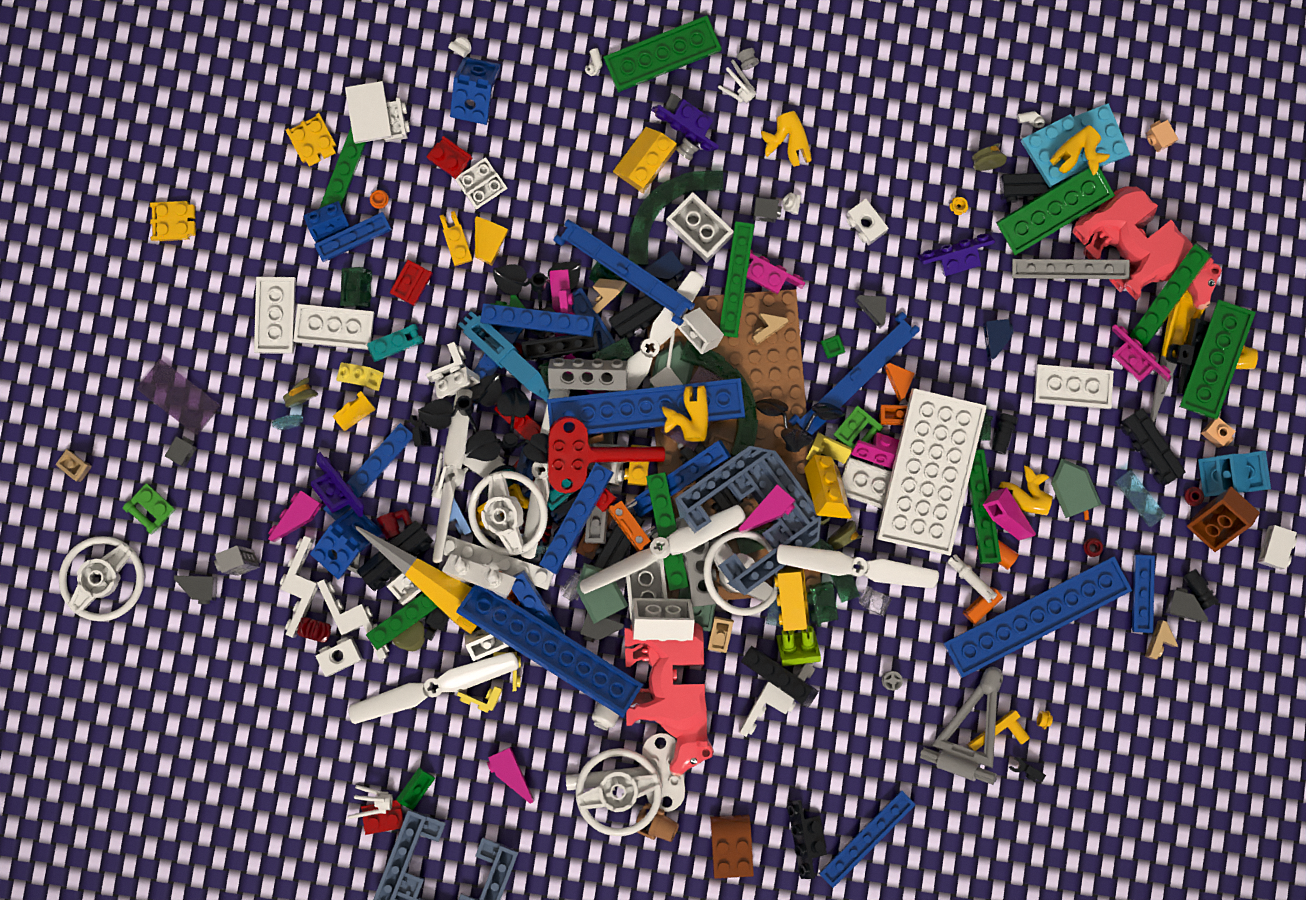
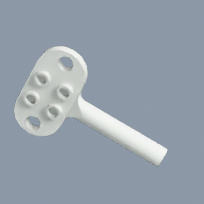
[566,733,685,812]

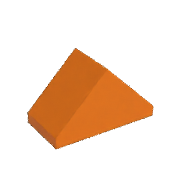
[884,363,915,402]

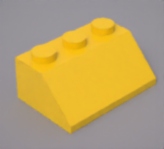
[613,127,677,194]
[804,455,852,519]
[775,566,809,631]

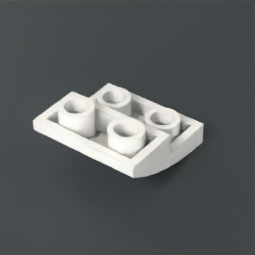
[455,157,508,209]

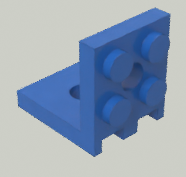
[450,57,501,125]
[310,509,382,580]

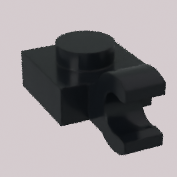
[410,414,432,447]
[424,608,450,641]
[1009,757,1046,782]

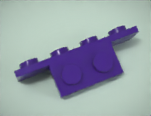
[651,99,719,152]
[918,234,995,276]
[311,452,364,517]

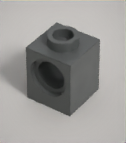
[753,197,782,223]
[165,436,197,467]

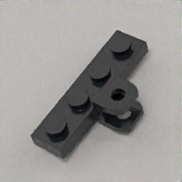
[1166,318,1209,394]

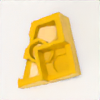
[475,216,508,266]
[333,391,376,431]

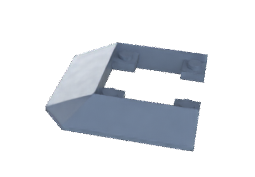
[675,446,821,595]
[373,810,519,900]

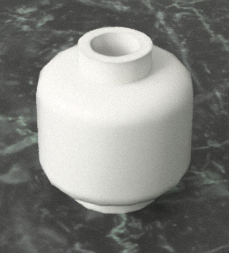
[592,703,619,730]

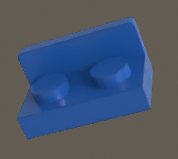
[304,201,350,242]

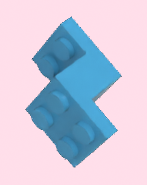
[1198,451,1271,497]

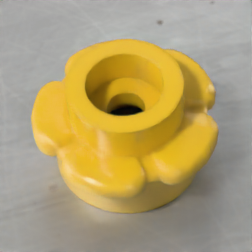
[950,197,968,215]
[1037,711,1053,729]

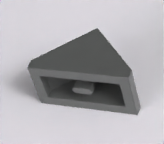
[855,295,886,329]

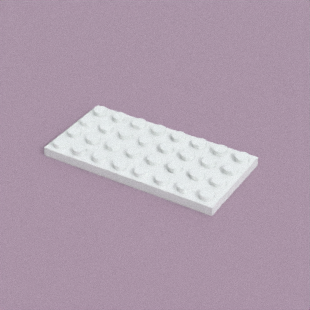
[876,388,987,556]

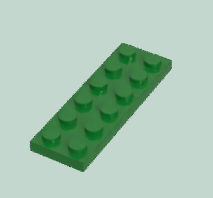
[603,15,722,92]
[995,166,1115,255]
[1179,299,1256,420]

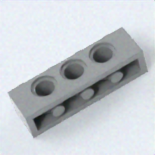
[548,358,628,391]
[686,539,718,607]
[214,545,260,576]

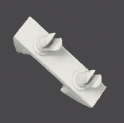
[442,554,516,599]

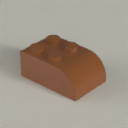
[1186,487,1260,552]
[710,814,754,879]

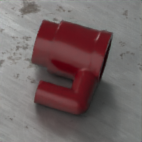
[376,509,412,540]

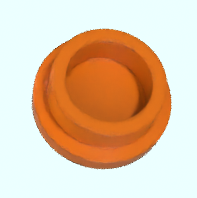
[370,190,389,209]

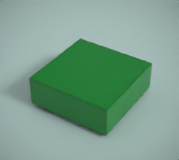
[821,334,845,359]

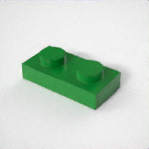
[396,768,435,810]

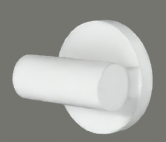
[448,37,471,58]
[782,193,801,215]

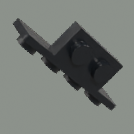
[787,800,827,879]

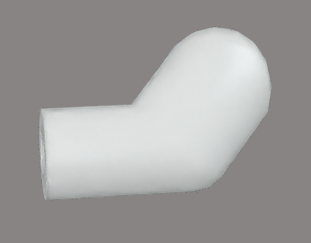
[585,48,603,76]
[1017,111,1045,128]

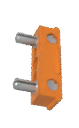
[608,498,657,552]

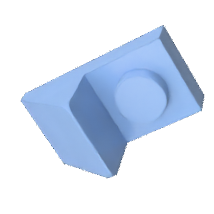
[449,498,473,536]

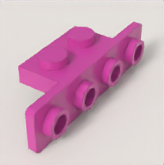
[747,250,805,295]
[549,269,575,337]
[1112,324,1171,382]
[851,432,899,469]

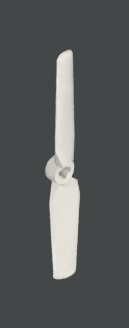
[608,271,705,392]
[433,389,472,563]
[521,389,570,559]
[580,505,746,594]
[777,544,939,589]
[348,652,519,724]

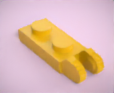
[440,211,473,266]

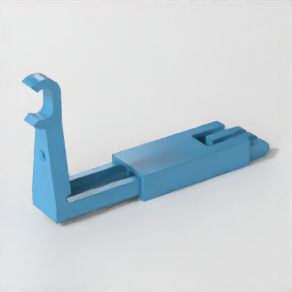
[458,311,549,403]

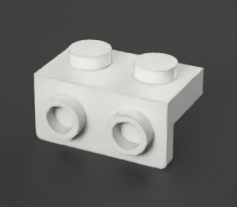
[384,97,410,142]
[435,367,480,399]
[386,572,421,606]

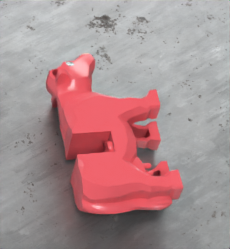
[1072,186,1222,310]
[625,622,714,777]

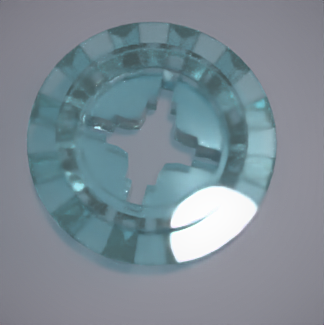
[272,415,303,430]

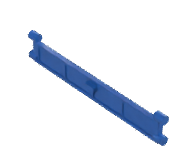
[553,219,695,326]
[788,312,920,435]

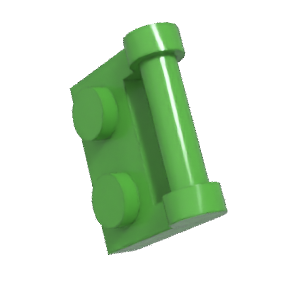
[833,405,883,449]
[122,483,176,535]

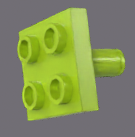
[776,626,821,666]

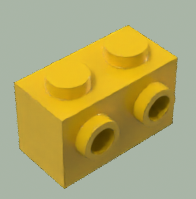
[624,445,649,487]

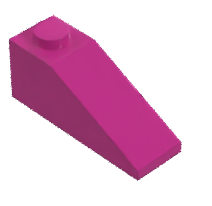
[738,485,796,533]
[487,747,535,804]

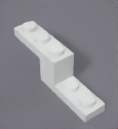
[280,536,318,638]
[317,579,389,660]
[739,663,815,737]

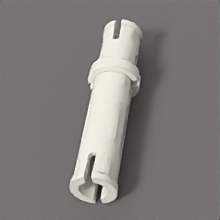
[948,554,997,603]

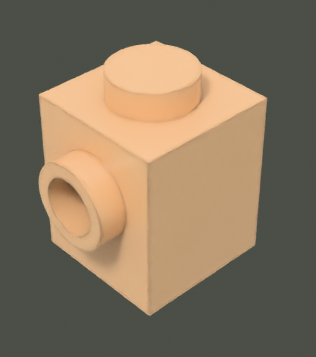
[1146,120,1178,153]
[1200,417,1236,448]

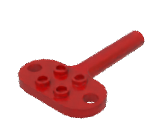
[547,416,665,494]

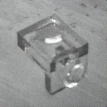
[859,586,892,616]

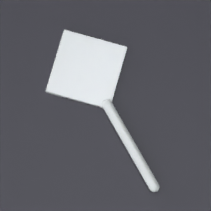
[649,332,683,387]

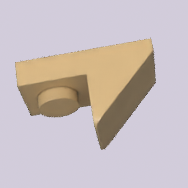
[592,279,627,314]
[752,313,789,346]
[55,449,92,482]
[708,616,734,653]
[1145,620,1178,660]

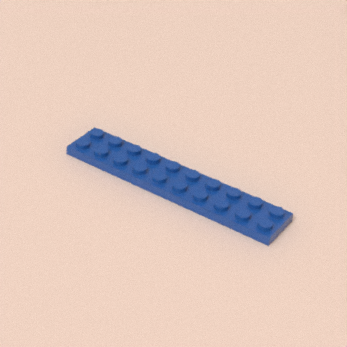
[547,378,745,435]
[943,556,1132,678]
[456,585,643,718]

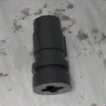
[991,413,1019,455]
[1183,569,1219,610]

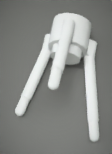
[718,60,757,104]
[431,452,468,500]
[347,785,393,819]

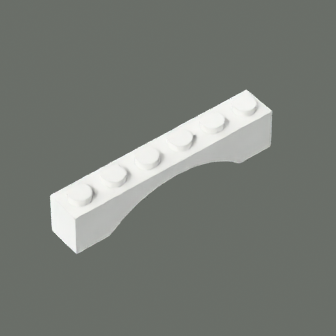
[443,535,554,591]

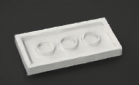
[254,277,296,354]
[293,304,375,350]
[1034,364,1114,409]

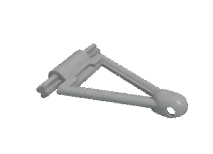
[920,666,1003,785]

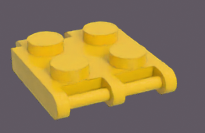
[285,113,336,167]
[150,201,196,241]

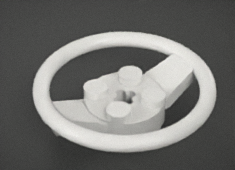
[468,471,548,556]
[703,530,782,616]
[59,536,144,621]
[576,748,662,836]

